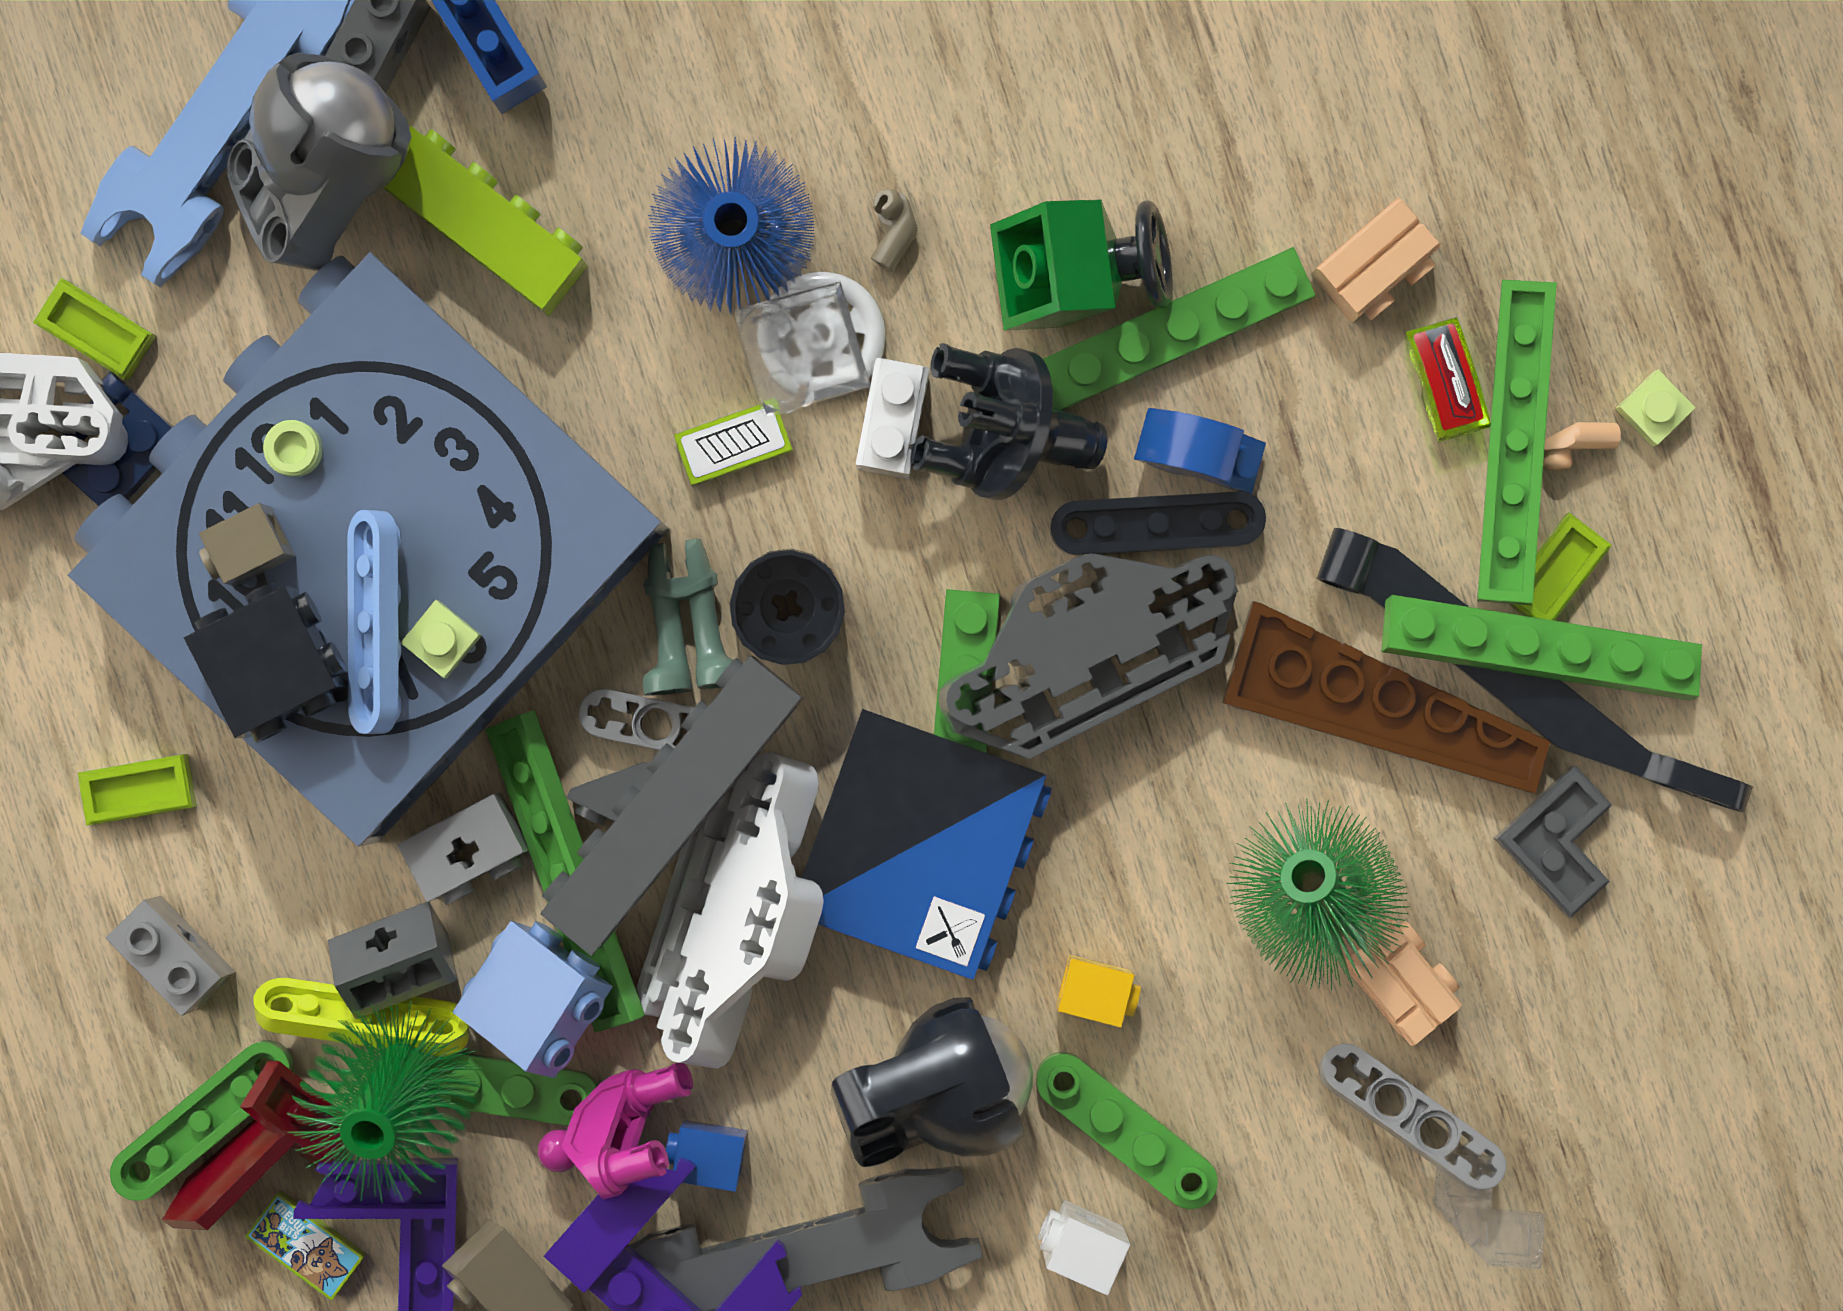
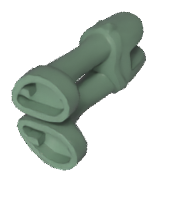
[642,538,734,696]

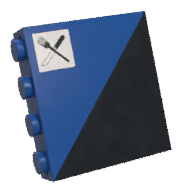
[802,709,1052,980]

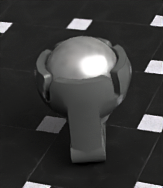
[227,53,411,271]

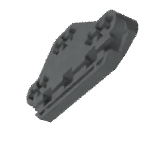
[938,553,1239,759]

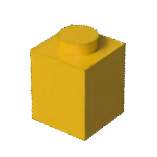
[1056,954,1141,1027]

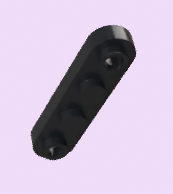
[1050,491,1266,556]

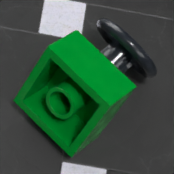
[990,199,1173,331]

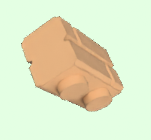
[1311,197,1441,323]
[1337,918,1462,1046]

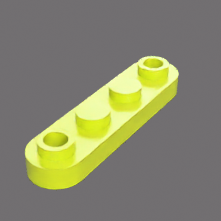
[254,978,469,1057]

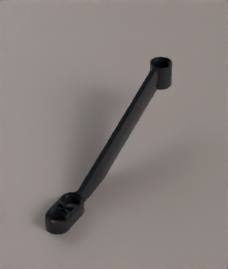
[1316,528,1753,813]

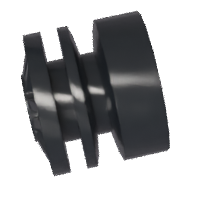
[729,548,845,665]

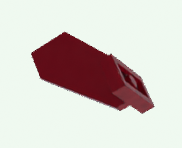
[161,1061,343,1230]

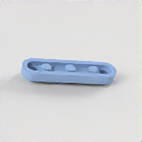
[347,510,401,734]

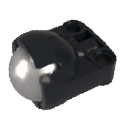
[831,997,1033,1167]

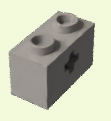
[397,793,529,905]
[106,896,235,1016]

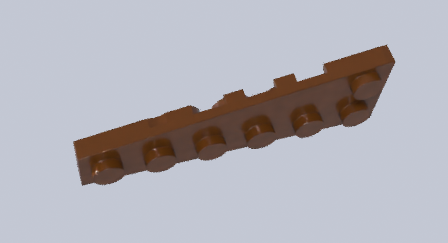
[1222,601,1550,794]

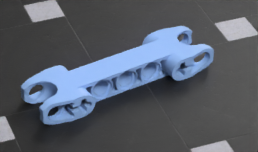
[80,0,354,287]

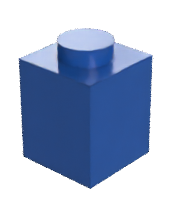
[666,1120,748,1192]

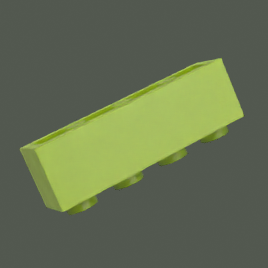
[383,126,588,316]

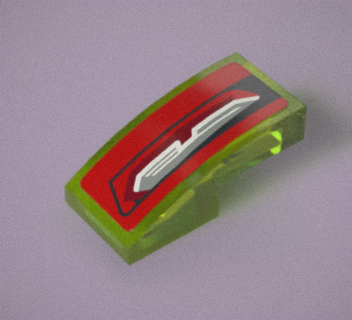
[1405,317,1491,443]

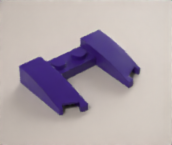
[543,1157,803,1311]
[293,1158,458,1311]

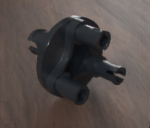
[910,343,1108,500]

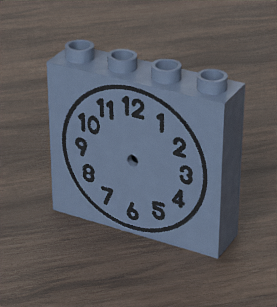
[67,252,670,847]

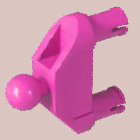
[537,1062,693,1200]

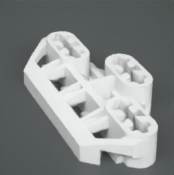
[0,353,128,511]
[636,752,824,1069]

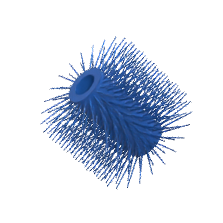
[648,137,814,315]

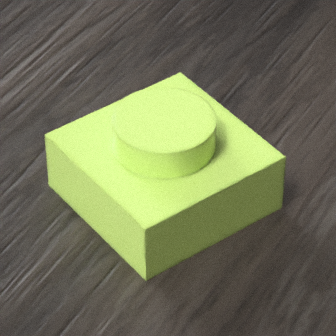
[1615,369,1696,447]
[401,600,482,678]

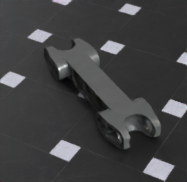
[630,1166,983,1311]

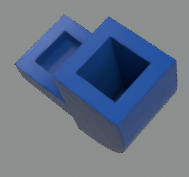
[1134,408,1266,494]

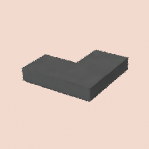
[1494,766,1612,918]

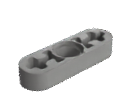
[579,689,695,750]

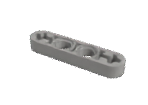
[1319,1044,1506,1191]

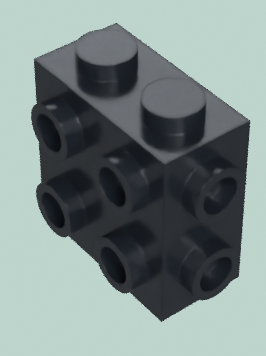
[183,582,347,743]

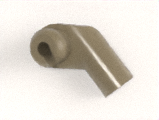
[871,188,918,272]

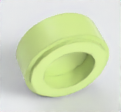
[263,420,323,477]

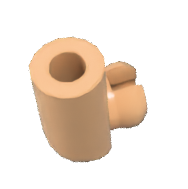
[1543,422,1621,470]

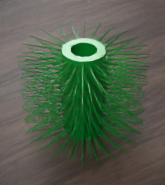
[1226,798,1410,991]
[287,999,482,1203]

